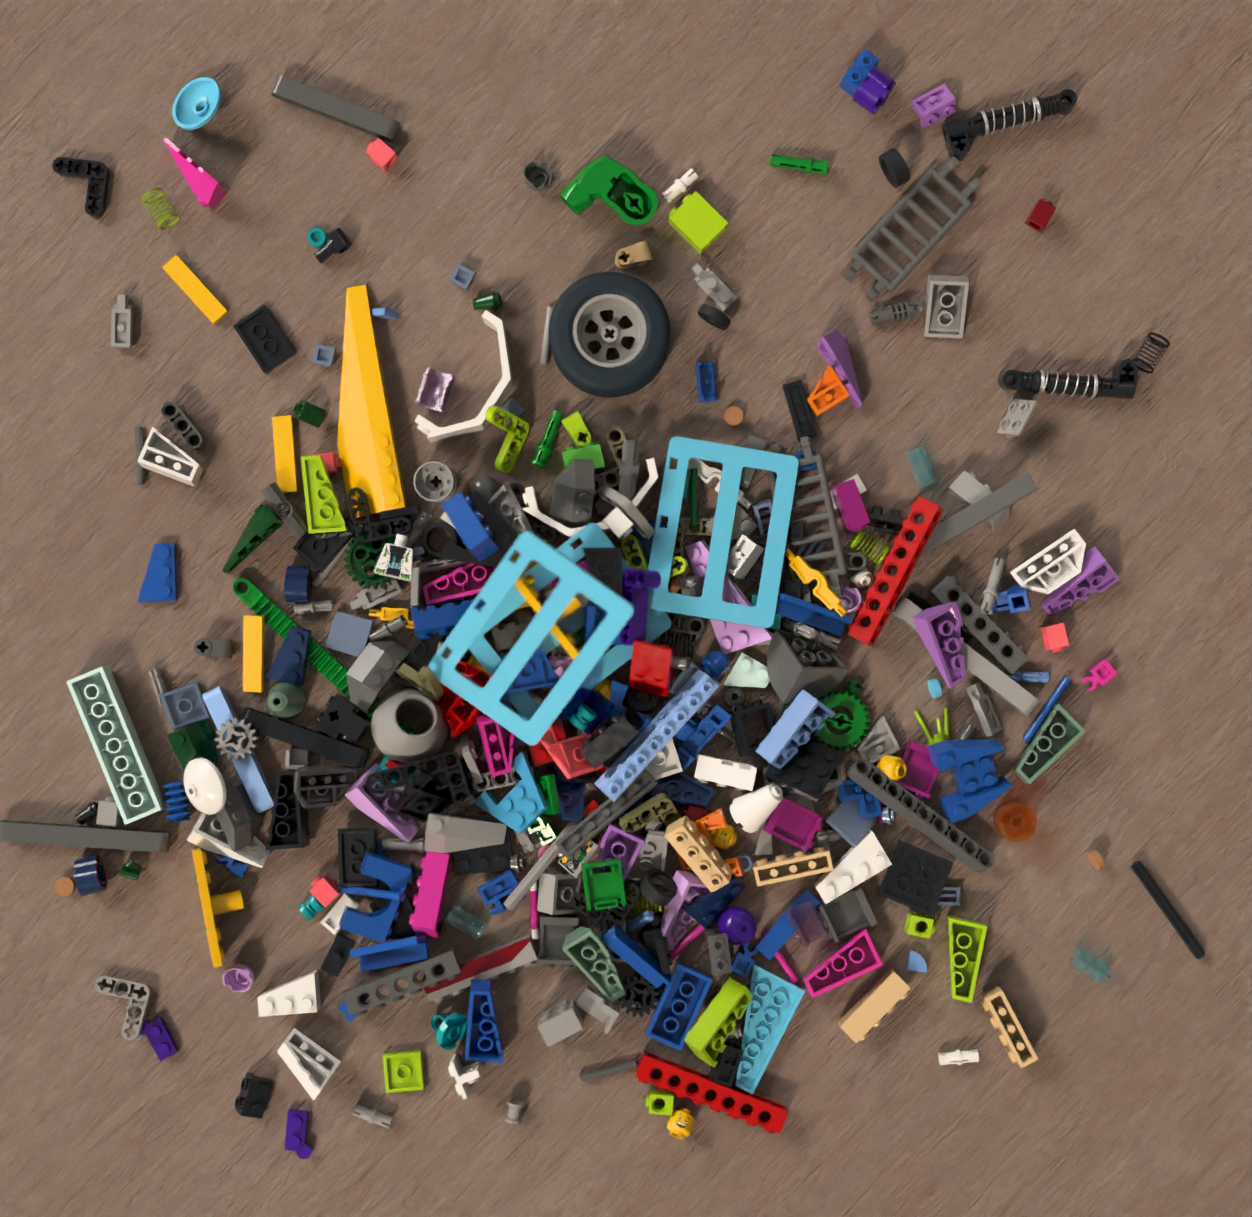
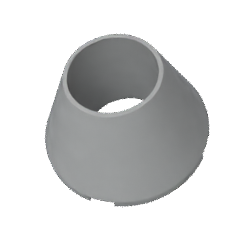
[371,688,449,764]

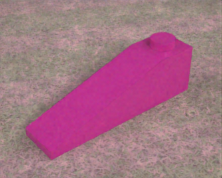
[163,138,227,210]

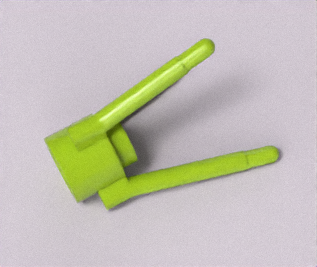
[914,707,950,745]

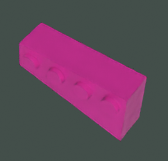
[423,563,497,607]
[409,851,451,940]
[803,928,883,998]

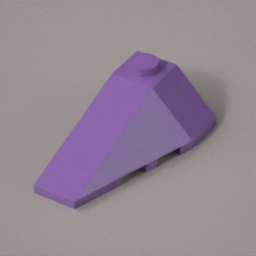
[596,824,645,910]

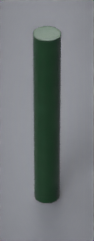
[690,468,698,526]

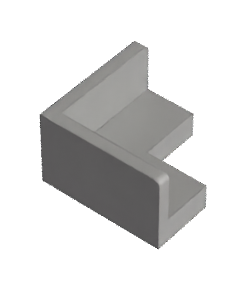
[576,985,620,1033]

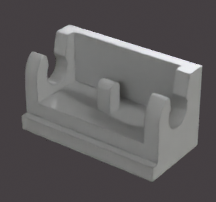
[726,534,765,580]

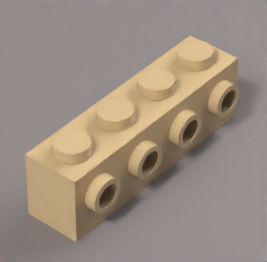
[664,815,733,893]
[753,846,833,887]
[837,968,911,1043]
[980,986,1039,1068]

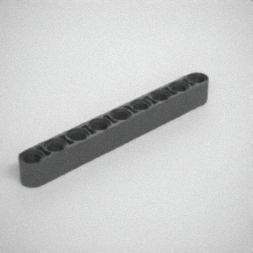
[847,759,994,872]
[0,820,170,852]

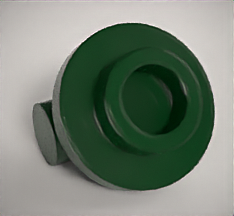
[845,676,864,694]
[119,861,142,881]

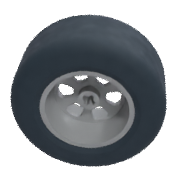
[549,271,671,398]

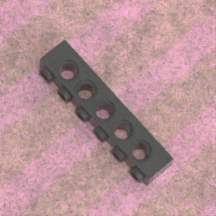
[928,575,1029,674]
[342,948,462,1017]

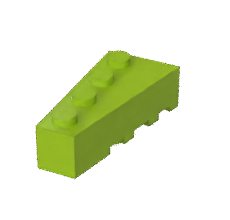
[947,915,987,1003]
[684,977,753,1068]

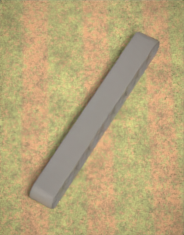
[892,597,1039,717]

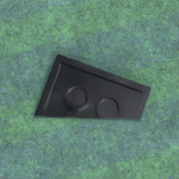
[582,548,622,597]

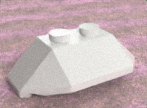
[1010,529,1086,595]

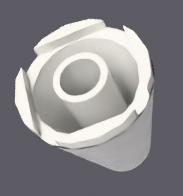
[730,784,783,833]

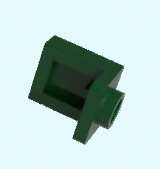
[293,400,326,428]

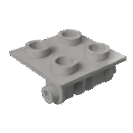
[997,399,1037,440]

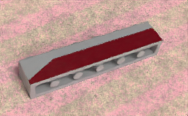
[421,934,538,1003]

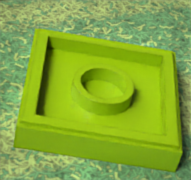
[383,1050,425,1093]

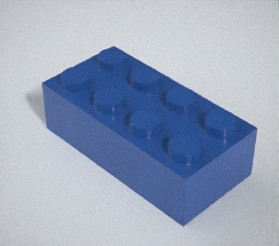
[645,960,713,1051]

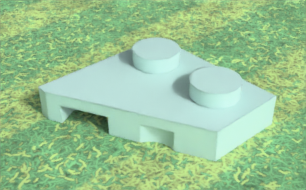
[723,652,770,688]

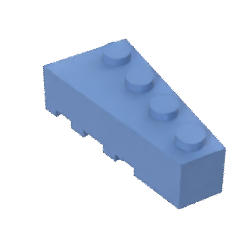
[756,689,836,769]

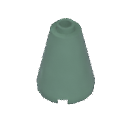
[267,682,306,719]

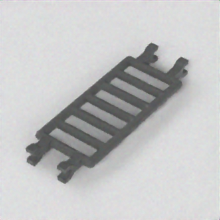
[843,156,982,302]
[767,436,847,602]

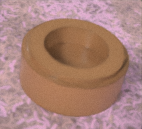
[724,406,743,426]
[1088,850,1105,870]
[55,876,76,896]

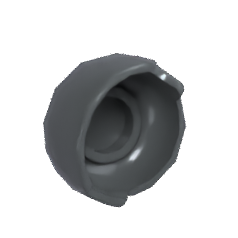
[523,161,553,191]
[469,475,500,501]

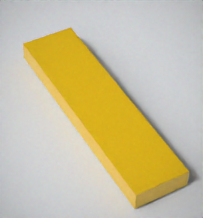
[162,255,228,325]
[272,415,298,493]
[243,615,264,693]

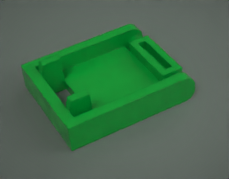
[581,858,626,911]

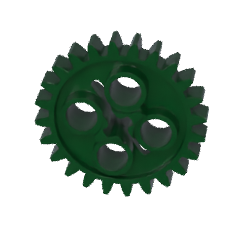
[343,528,398,590]

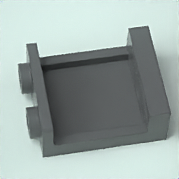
[817,886,878,943]
[538,914,579,968]
[705,927,732,975]

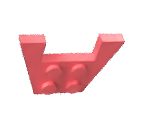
[540,709,604,779]

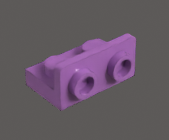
[911,84,956,128]

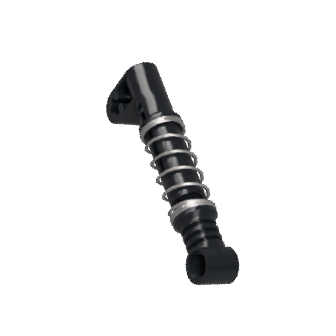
[942,89,1077,161]
[998,359,1138,399]

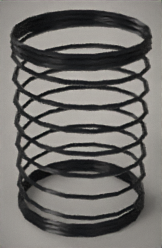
[1133,332,1170,374]
[660,631,696,658]

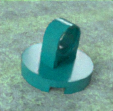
[430,1012,468,1050]

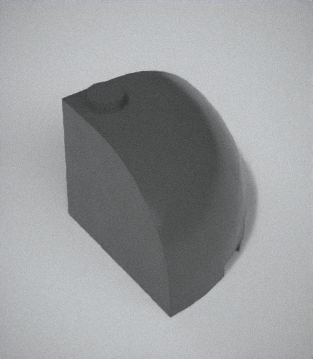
[767,630,849,704]

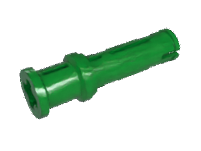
[770,154,829,177]
[530,410,564,469]

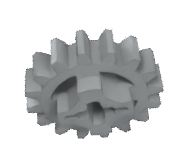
[215,718,259,760]

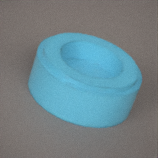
[927,678,942,699]

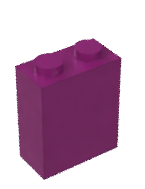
[830,479,870,533]

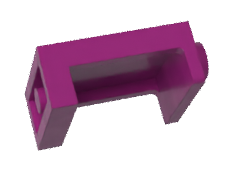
[896,740,939,800]
[762,796,824,852]

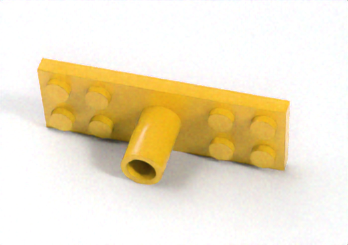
[514,572,582,660]
[192,848,244,968]

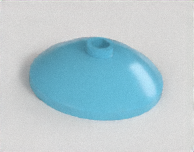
[172,77,221,130]

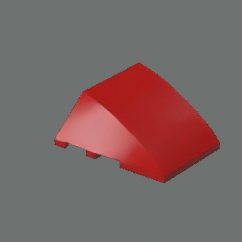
[436,655,492,737]

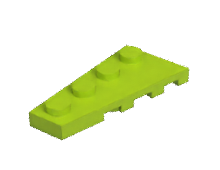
[301,455,348,534]

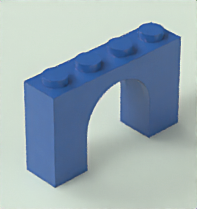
[339,851,414,943]

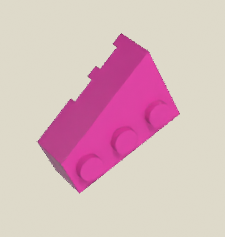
[476,707,517,777]

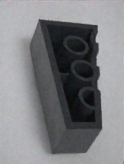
[265,769,310,850]

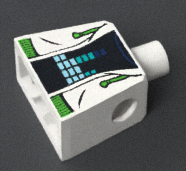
[374,534,413,582]

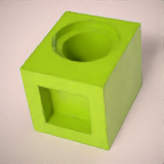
[904,912,936,939]
[645,1089,674,1116]

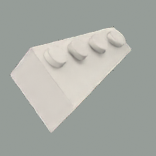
[813,830,892,904]

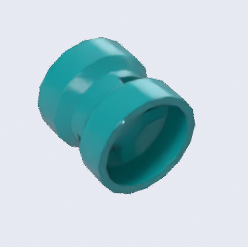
[569,703,597,731]
[298,895,325,921]

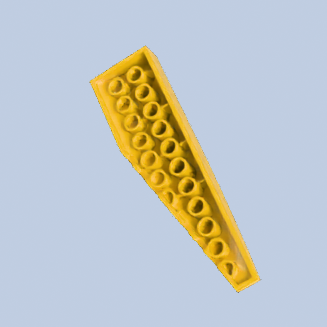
[337,285,407,519]

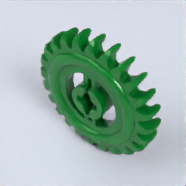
[812,689,871,752]

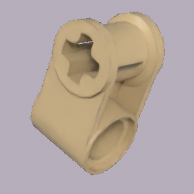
[615,241,653,270]

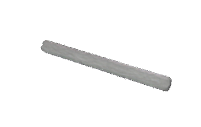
[504,821,580,910]

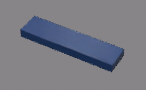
[755,889,820,960]

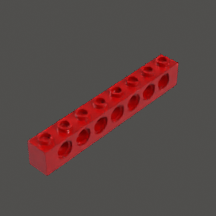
[848,497,944,647]
[635,1051,788,1134]

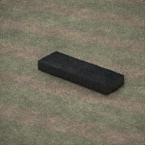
[782,380,817,441]

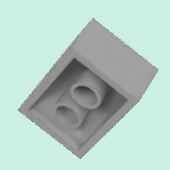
[924,275,969,339]

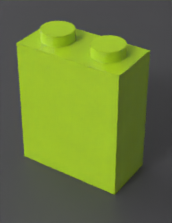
[668,191,728,254]

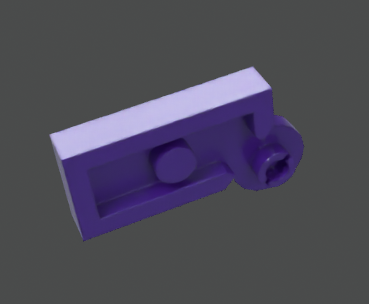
[136,1017,179,1061]
[284,1109,312,1159]

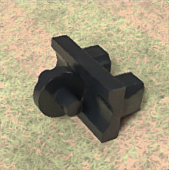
[865,505,904,538]

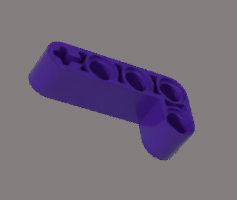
[620,569,661,645]

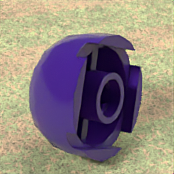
[717,906,757,946]

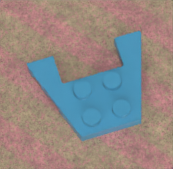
[474,751,548,834]

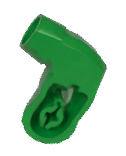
[559,155,658,225]

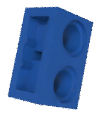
[839,49,880,97]

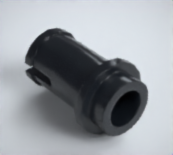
[75,802,98,825]

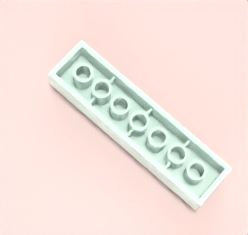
[66,666,167,825]

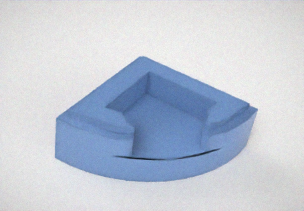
[371,308,399,319]
[907,950,927,973]

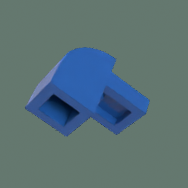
[993,585,1031,613]

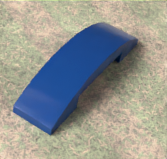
[676,704,732,772]

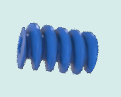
[163,781,191,822]

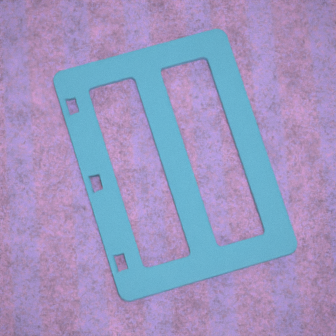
[648,436,799,628]
[468,523,671,720]
[427,531,634,745]

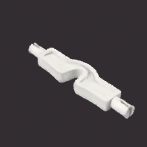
[688,458,752,509]

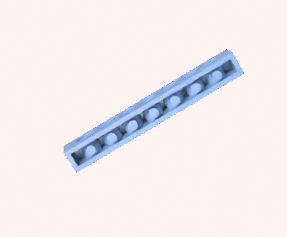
[594,670,719,802]

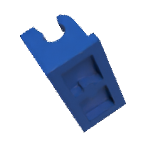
[695,361,717,403]

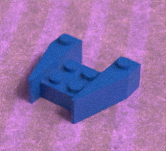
[928,739,1012,823]

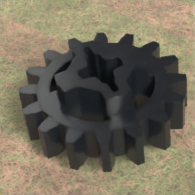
[618,974,659,1017]

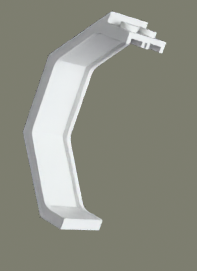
[415,310,513,443]
[522,458,658,539]

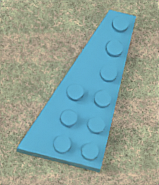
[735,964,805,1095]

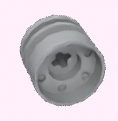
[413,461,458,502]

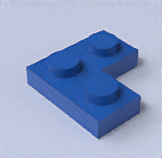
[837,779,882,819]

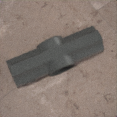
[619,440,640,500]
[261,482,308,538]

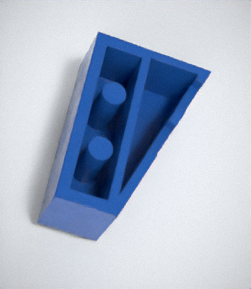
[441,492,499,562]

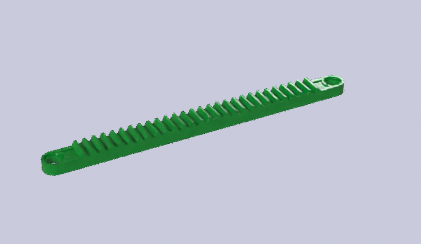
[232,578,432,765]

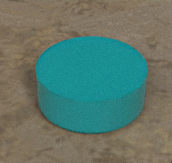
[307,228,327,248]

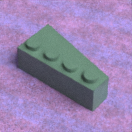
[1013,703,1086,785]

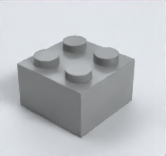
[537,1000,584,1047]

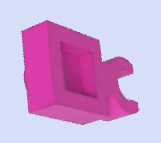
[1081,659,1117,692]

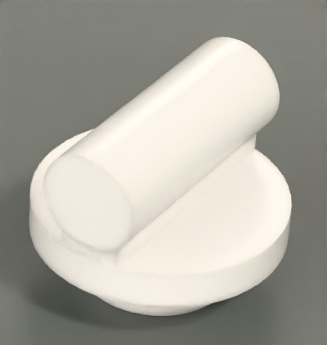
[850,567,872,588]

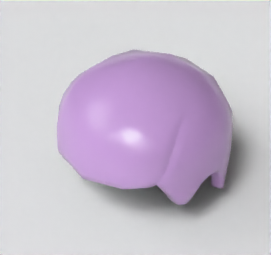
[838,586,861,615]
[223,963,255,992]

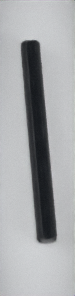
[1131,861,1205,959]

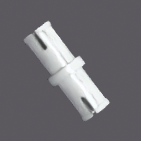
[662,168,699,203]
[938,1049,979,1066]

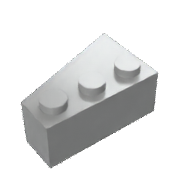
[949,470,1010,533]

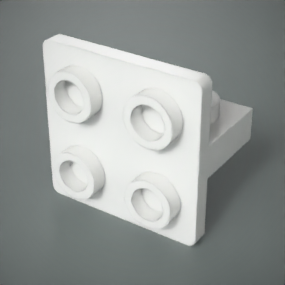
[448,1053,483,1100]

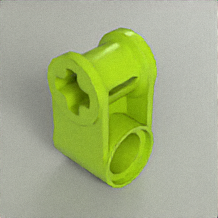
[561,411,592,448]

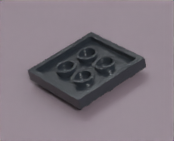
[765,738,843,803]
[453,813,512,876]
[878,840,954,916]

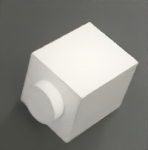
[603,507,633,539]

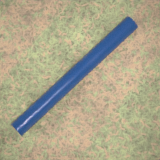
[1022,676,1071,744]
[340,887,404,901]

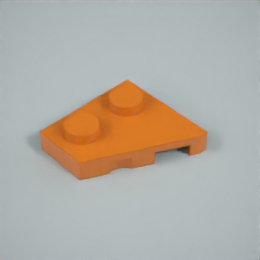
[807,365,850,417]

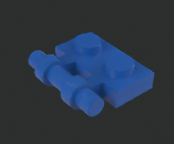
[477,869,527,916]

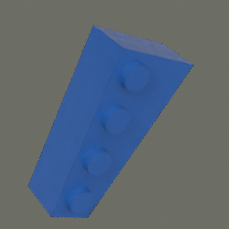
[411,599,486,640]
[465,979,504,1063]

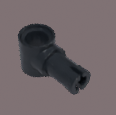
[314,228,352,263]

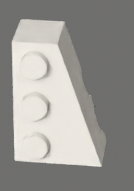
[137,426,203,487]
[693,754,757,792]
[258,969,321,1017]
[277,1028,341,1100]

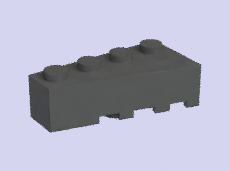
[491,617,534,654]

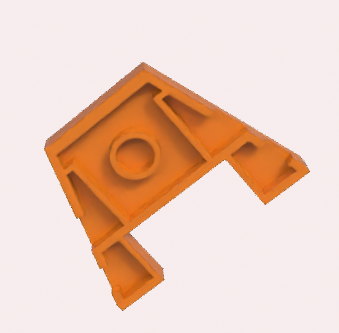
[676,808,744,876]

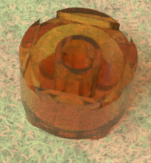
[993,801,1037,842]

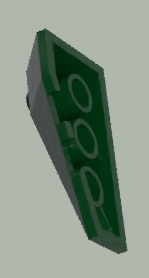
[222,504,284,573]
[167,719,218,771]

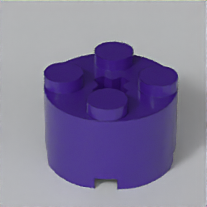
[852,67,897,115]

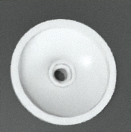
[183,758,226,815]

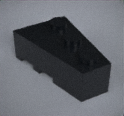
[580,705,645,769]

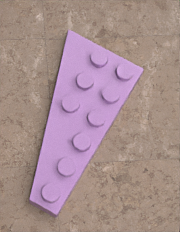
[685,540,775,654]

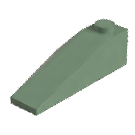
[562,927,626,1003]

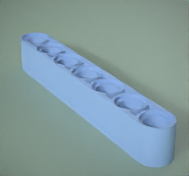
[202,686,275,813]

